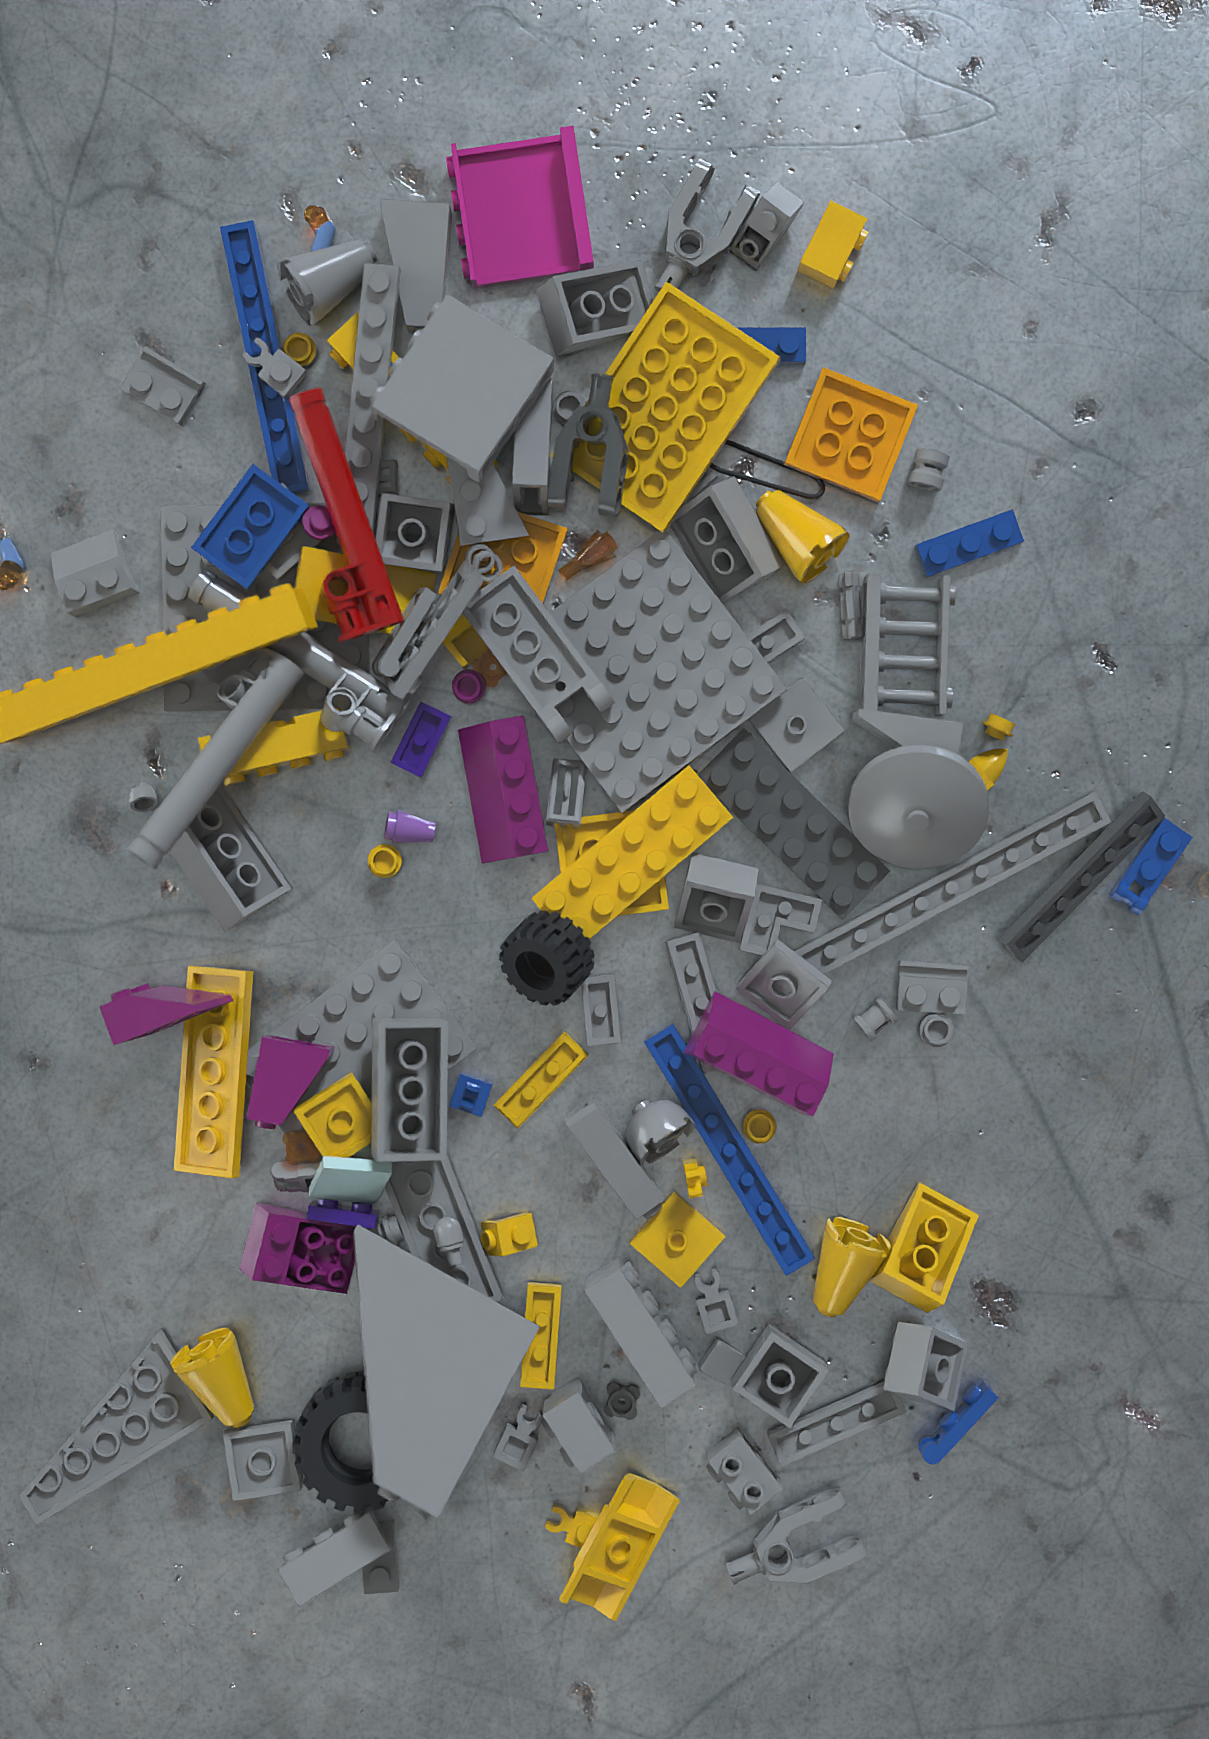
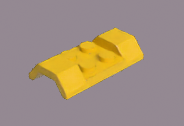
[559,1473,680,1621]

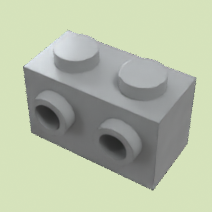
[706,1427,783,1515]

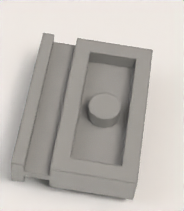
[119,346,206,426]
[896,960,969,1015]

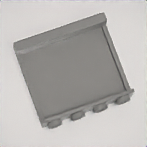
[370,294,554,483]

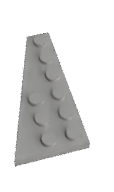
[19,1329,214,1526]

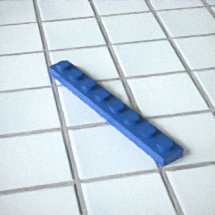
[220,220,310,494]
[644,1023,815,1276]

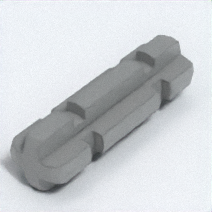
[839,572,863,640]

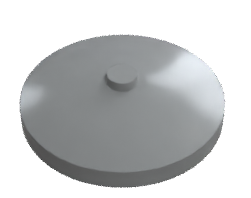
[848,745,989,869]

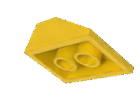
[869,1183,979,1313]

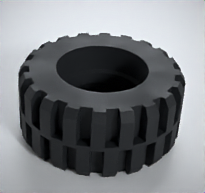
[292,1371,392,1513]

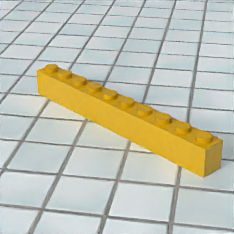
[0,583,317,744]

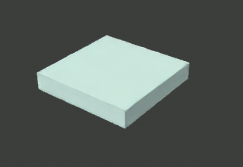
[309,1156,392,1204]

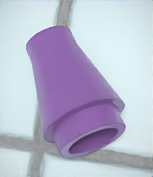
[384,810,435,844]

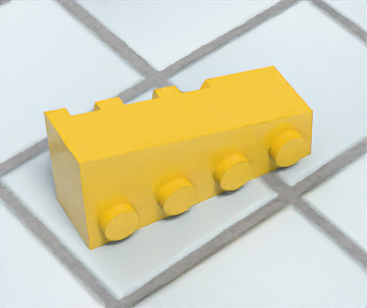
[198,708,352,786]

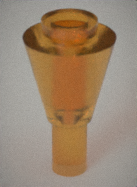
[558,529,619,581]

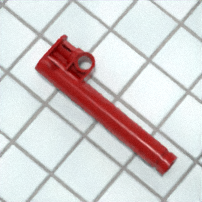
[289,388,404,643]

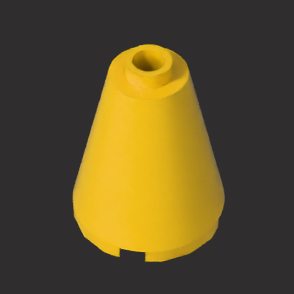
[756,490,850,584]
[813,1217,891,1318]
[170,1327,255,1428]

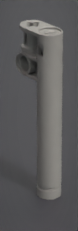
[188,569,410,752]
[127,647,304,870]

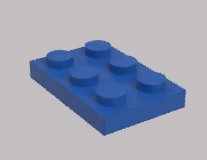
[191,464,310,591]

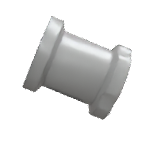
[853,997,899,1041]

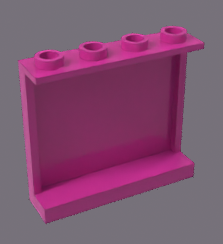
[446,126,594,289]

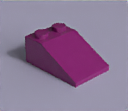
[99,983,233,1046]

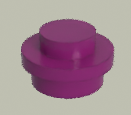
[302,505,335,540]
[452,669,486,704]

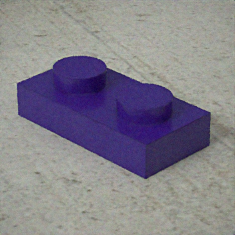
[390,701,452,778]
[306,1199,380,1229]

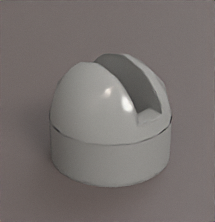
[129,782,158,812]

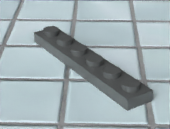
[999,791,1165,963]

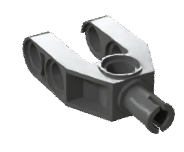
[548,373,629,517]

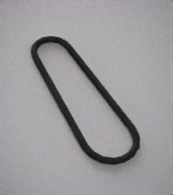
[709,440,825,500]

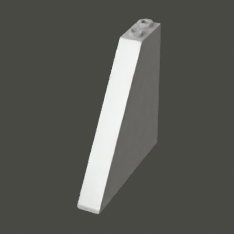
[353,1225,540,1521]

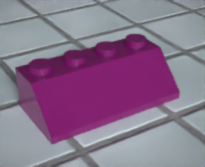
[458,715,549,864]
[684,991,834,1117]

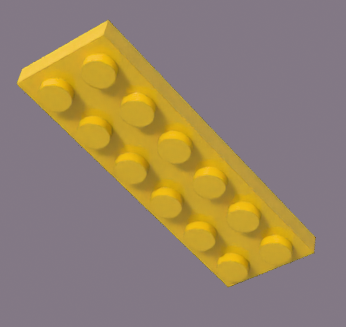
[531,765,734,939]
[174,966,253,1178]

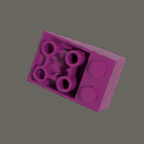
[239,1203,356,1294]

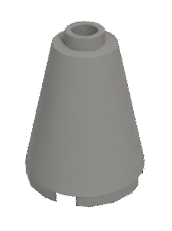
[277,239,377,325]

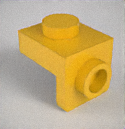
[480,1212,538,1257]

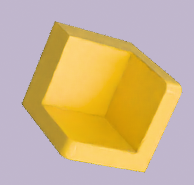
[442,614,489,670]

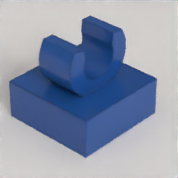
[449,1073,493,1117]

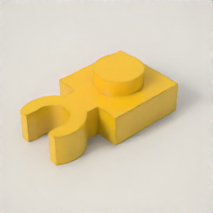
[683,1158,708,1199]
[545,1503,599,1548]

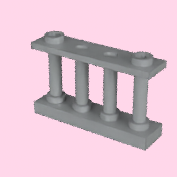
[860,574,956,716]

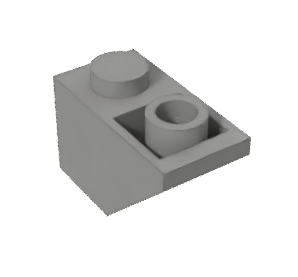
[730,182,805,270]

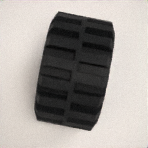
[499,910,595,1006]

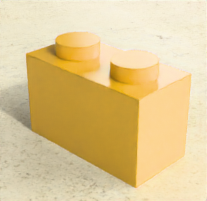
[797,200,869,289]

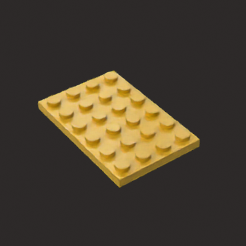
[551,282,781,533]

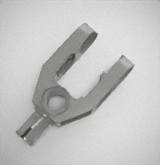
[654,158,760,292]
[725,1488,867,1585]

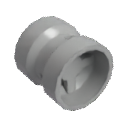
[908,448,950,492]

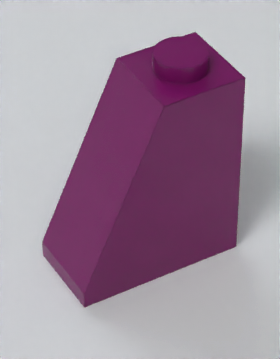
[247,1034,334,1129]

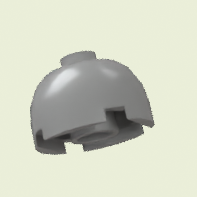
[626,1100,695,1165]

